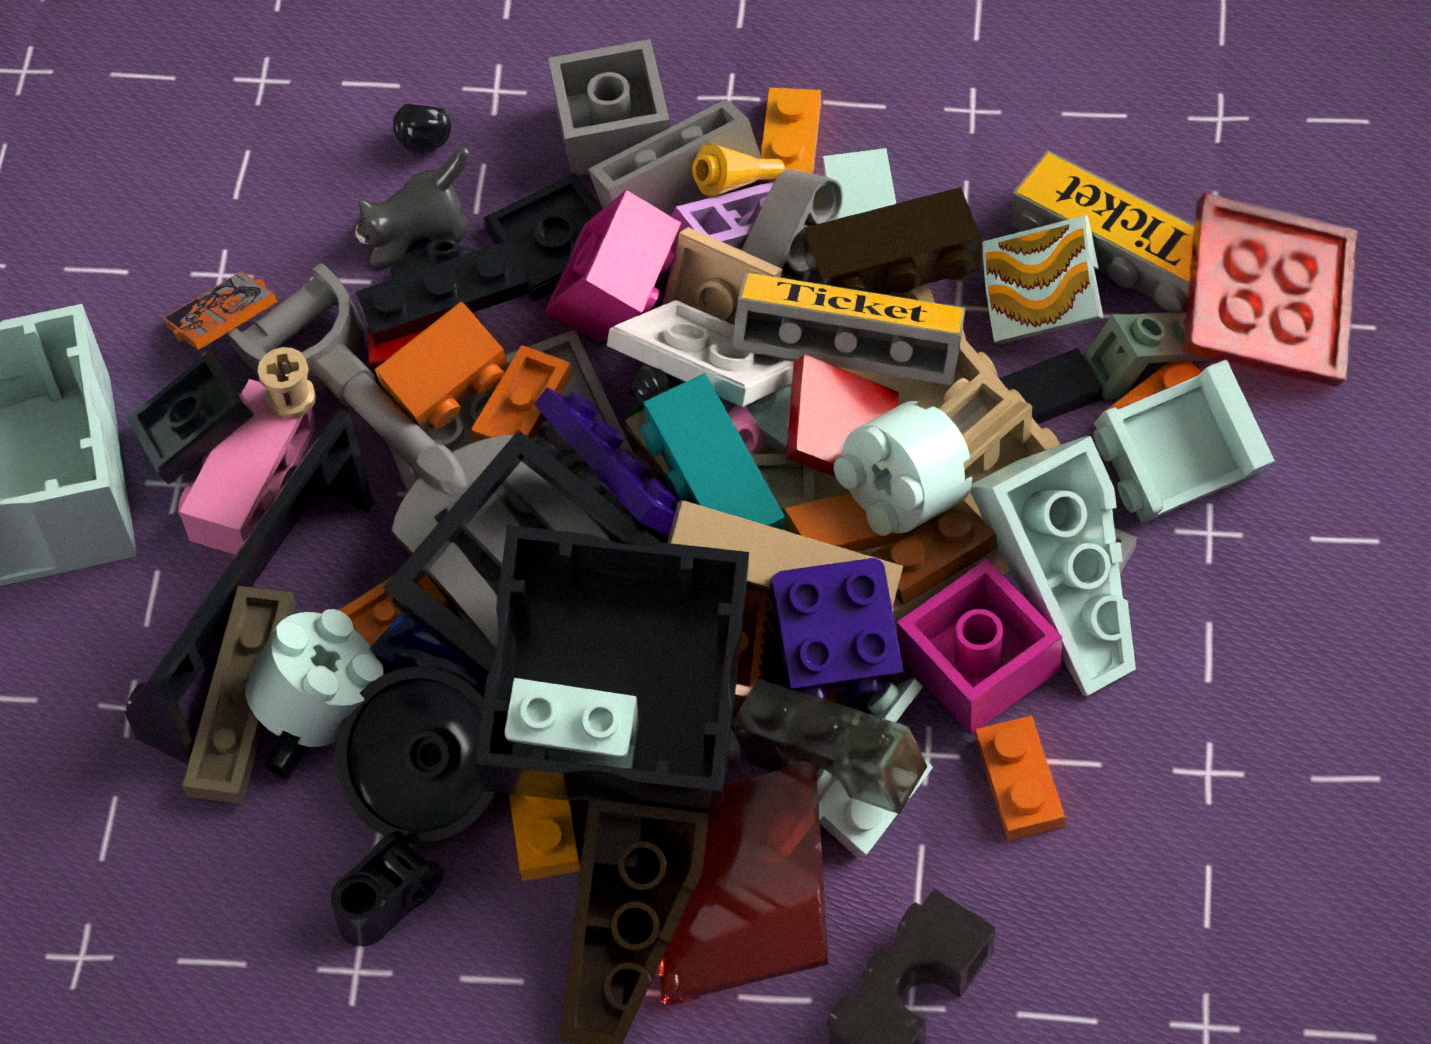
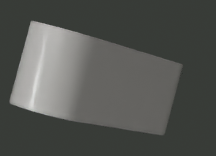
[741,168,843,282]

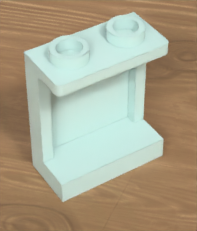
[1094,359,1275,524]
[505,678,639,769]

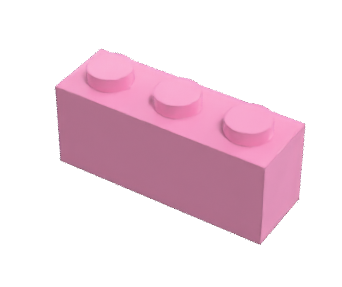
[178,379,317,555]

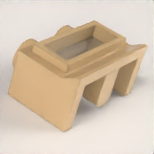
[938,371,1032,471]

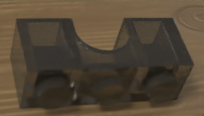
[731,679,927,814]
[827,889,995,1044]

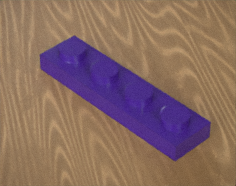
[534,387,679,537]

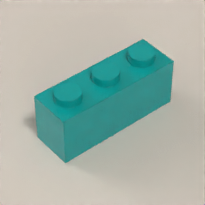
[639,373,785,530]

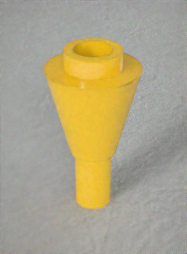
[692,143,785,197]

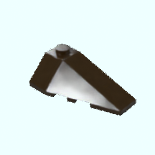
[559,798,709,1044]

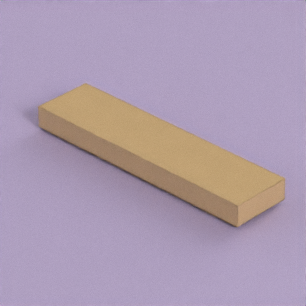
[667,500,903,607]

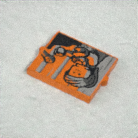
[163,271,278,350]

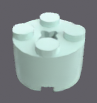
[834,401,972,536]
[245,609,383,747]

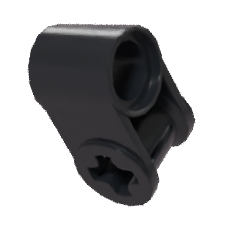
[331,831,444,947]

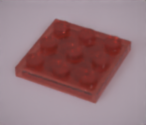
[1183,193,1357,387]

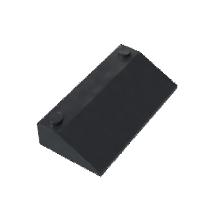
[124,409,374,764]

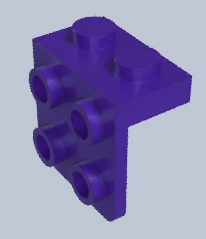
[770,558,904,705]

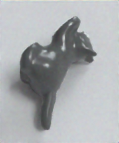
[354,147,470,270]

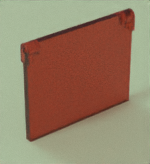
[659,762,829,1004]

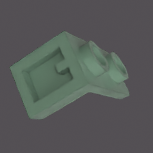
[1083,312,1219,400]

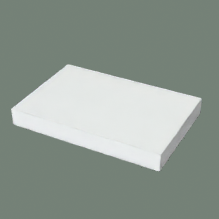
[607,300,796,407]

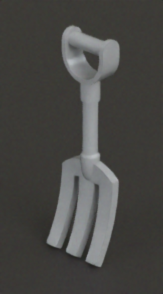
[226,263,611,648]

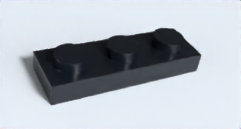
[356,240,530,346]

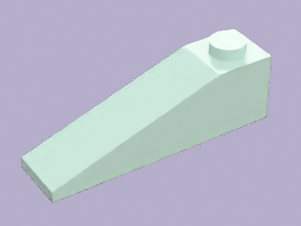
[970,436,1136,696]

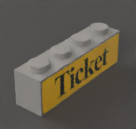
[1011,150,1232,315]
[731,272,966,386]

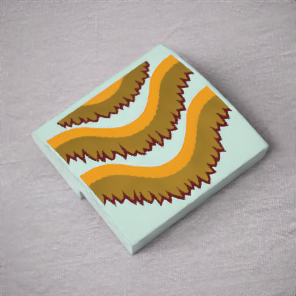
[983,215,1104,344]

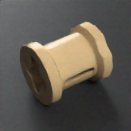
[257,347,316,419]

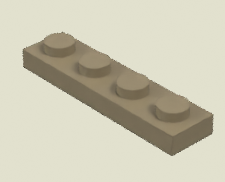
[182,586,296,804]

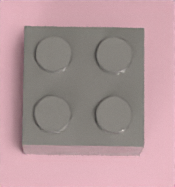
[548,39,670,176]

